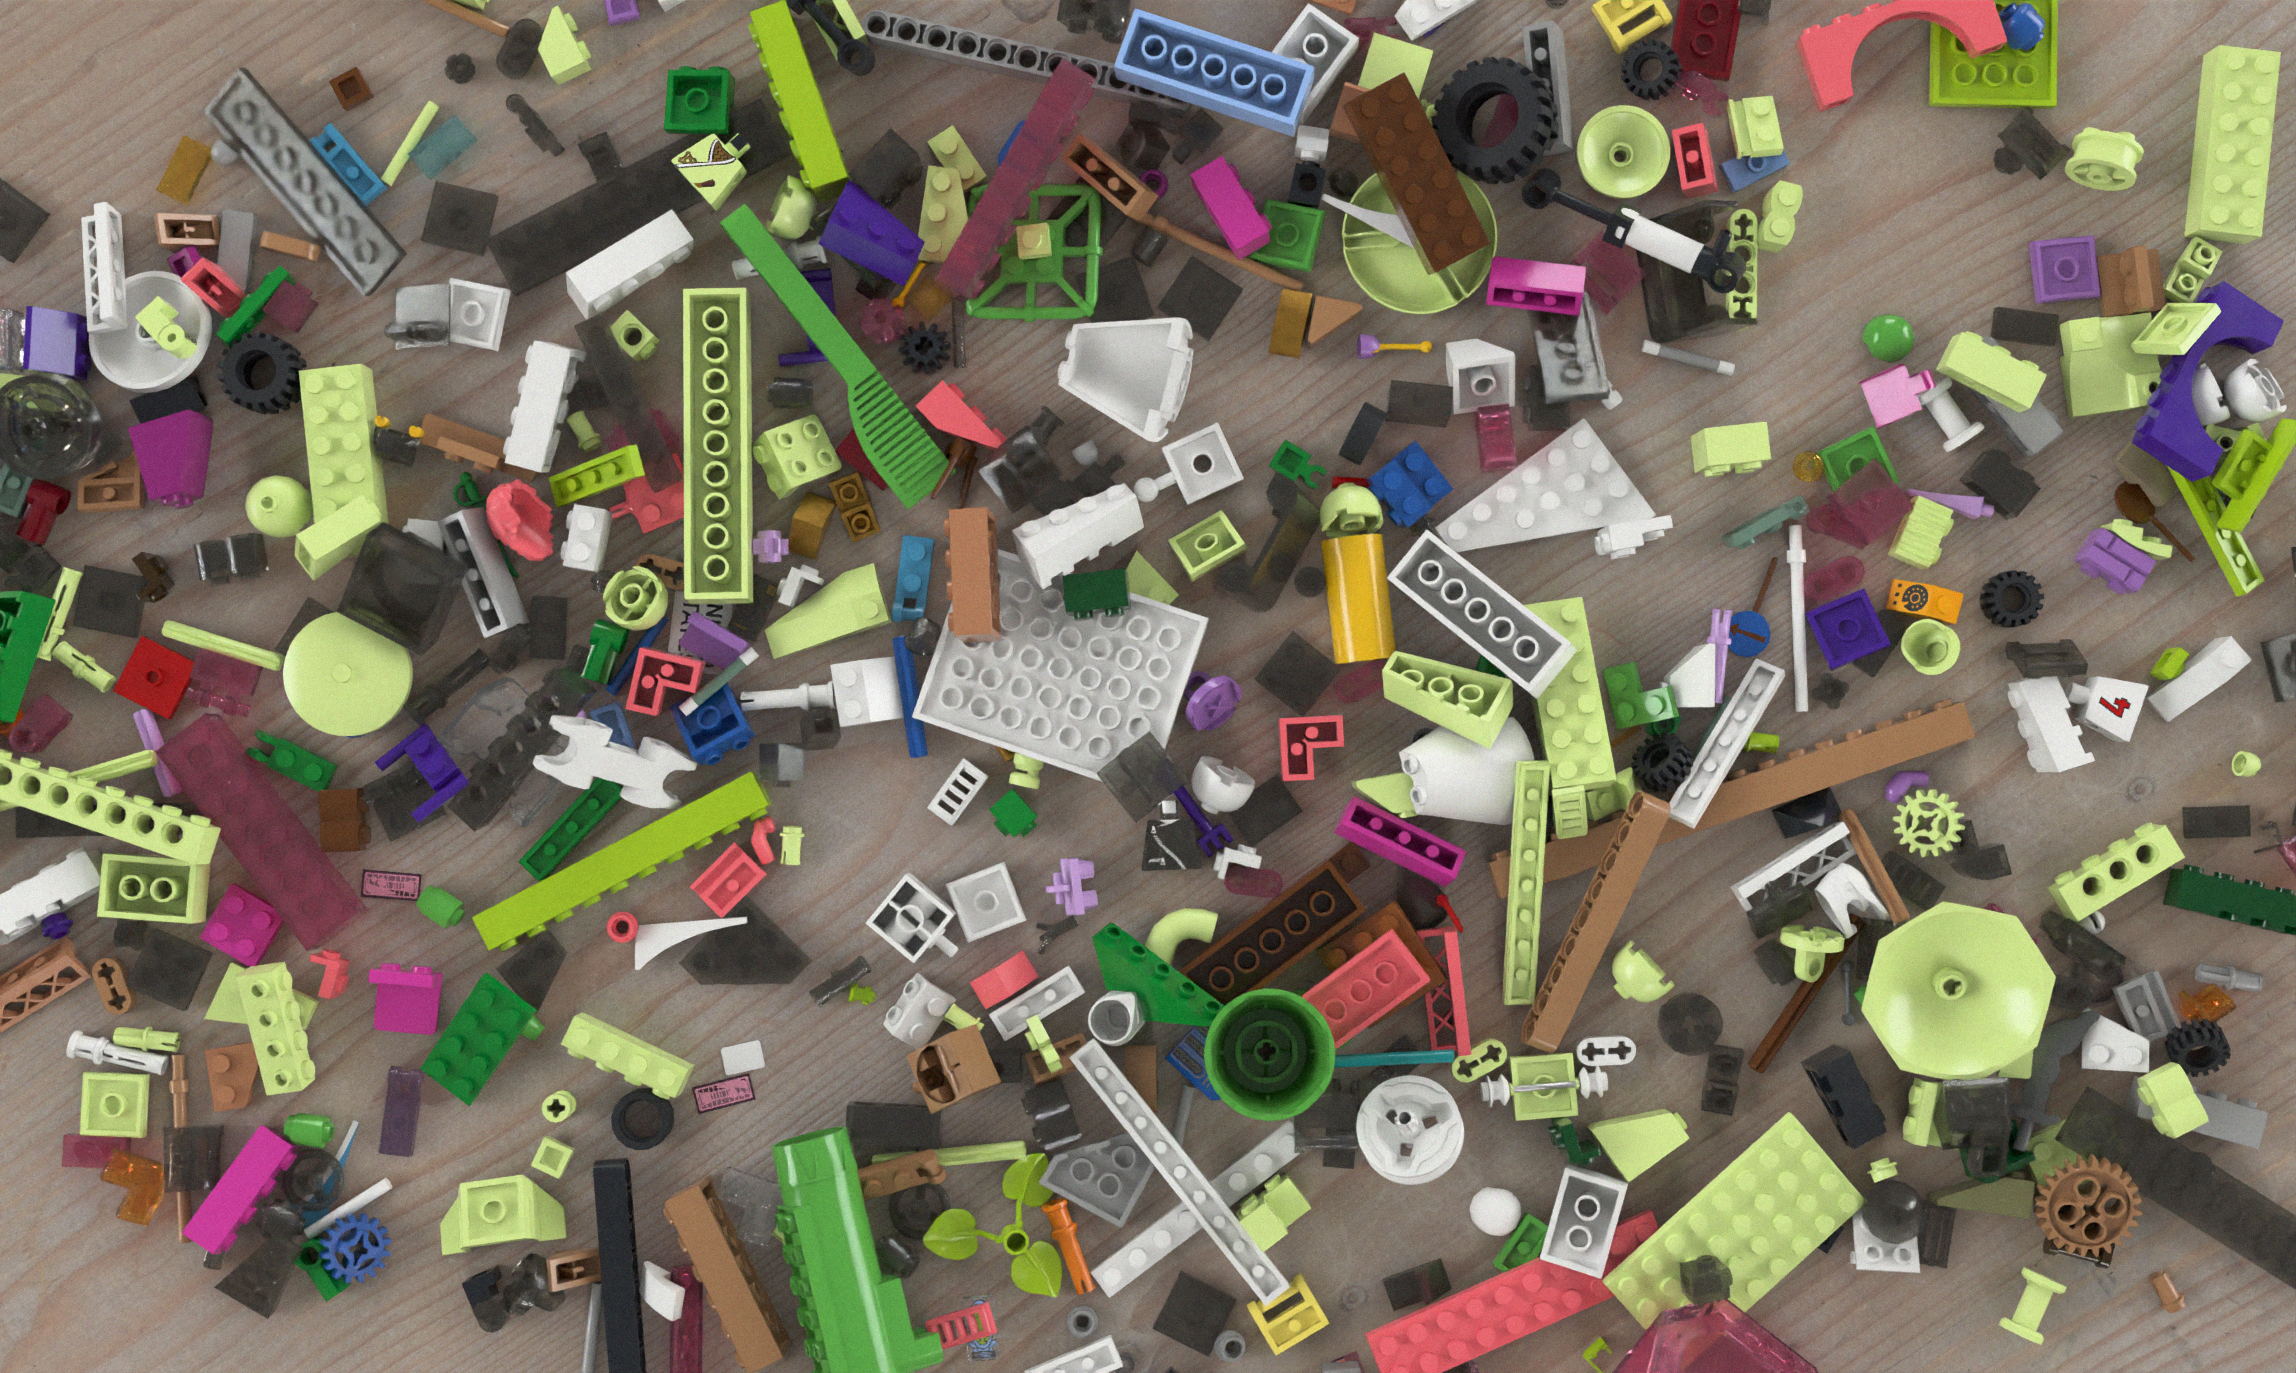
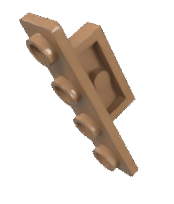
[416,413,537,482]

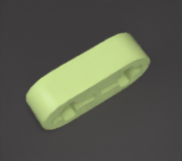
[1450,1038,1507,1083]

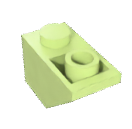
[538,6,592,85]

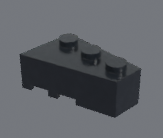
[1800,1045,1887,1149]

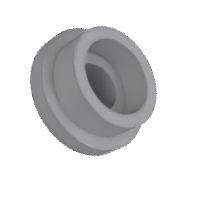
[1067,1305,1098,1338]
[1214,1330,1245,1362]

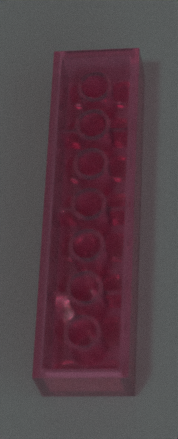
[931,58,1095,304]
[155,713,369,951]

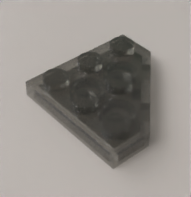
[679,895,813,985]

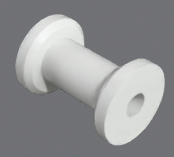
[1917,377,1985,452]

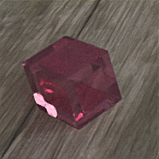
[263,280,319,333]

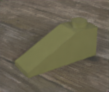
[1927,1170,2035,1219]

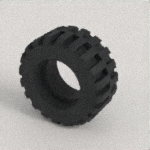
[1432,57,1558,184]

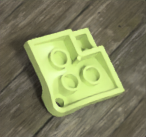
[2059,312,2163,418]

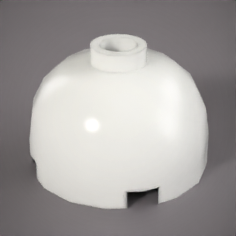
[2222,359,2286,423]
[2192,362,2231,426]
[1191,756,1255,814]

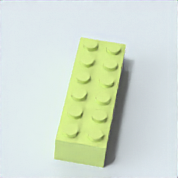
[2184,45,2281,244]
[299,364,392,558]
[1524,597,1617,796]

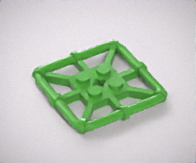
[964,181,1103,322]

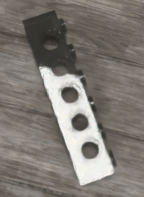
[447,665,597,832]

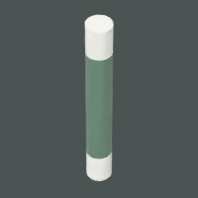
[679,647,759,716]

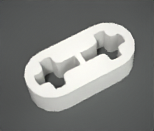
[1574,1035,1636,1066]

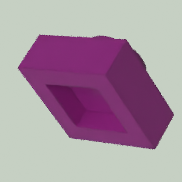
[167,246,201,277]

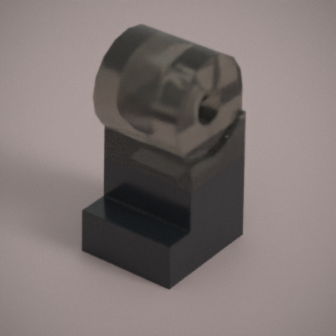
[462,1265,512,1333]

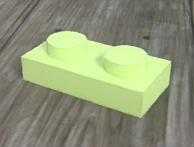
[927,125,987,194]

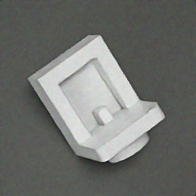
[1294,125,1329,162]
[776,564,824,608]
[1213,844,1262,879]

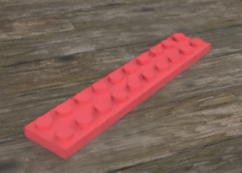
[1365,1209,1659,1373]

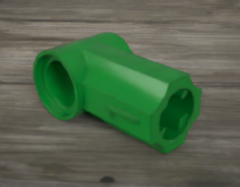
[581,618,630,685]
[294,1237,352,1302]

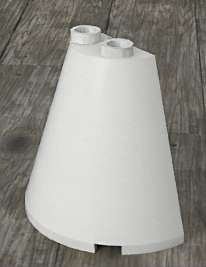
[1058,317,1193,442]
[1399,717,1535,825]

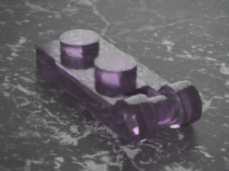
[379,1066,424,1157]

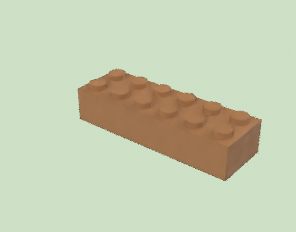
[663,1175,792,1373]

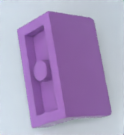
[679,611,751,670]

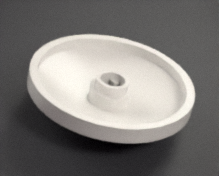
[89,271,212,393]

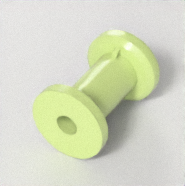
[1999,1267,2067,1345]

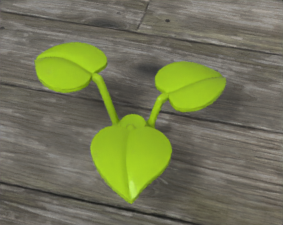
[923,1153,1062,1297]

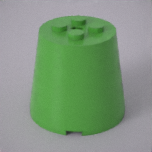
[1204,988,1335,1121]

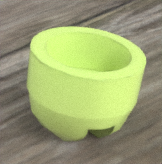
[2232,751,2261,777]

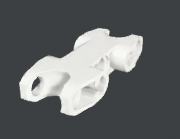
[533,715,698,809]

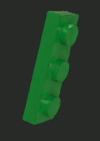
[216,265,296,349]

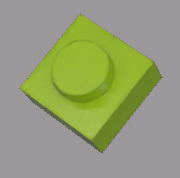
[2149,647,2189,680]

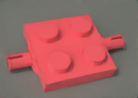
[609,453,684,534]

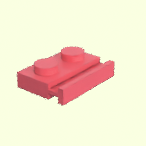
[690,842,767,919]

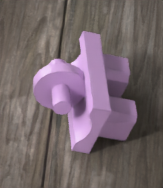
[1045,858,1098,915]

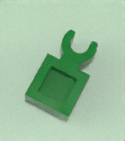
[1268,439,1327,490]

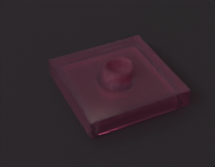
[1827,458,1914,546]

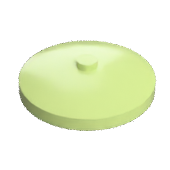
[283,611,413,736]

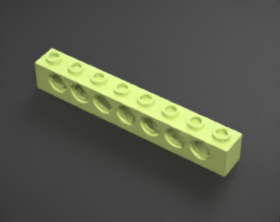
[0,749,221,865]

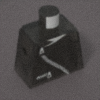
[1142,800,1201,871]

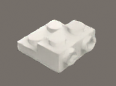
[1594,515,1673,560]

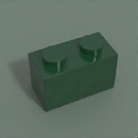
[1062,568,1132,621]

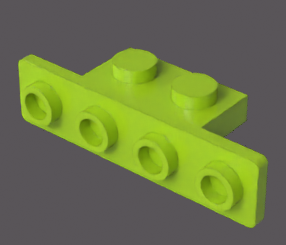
[2211,418,2296,533]

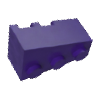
[818,179,925,286]

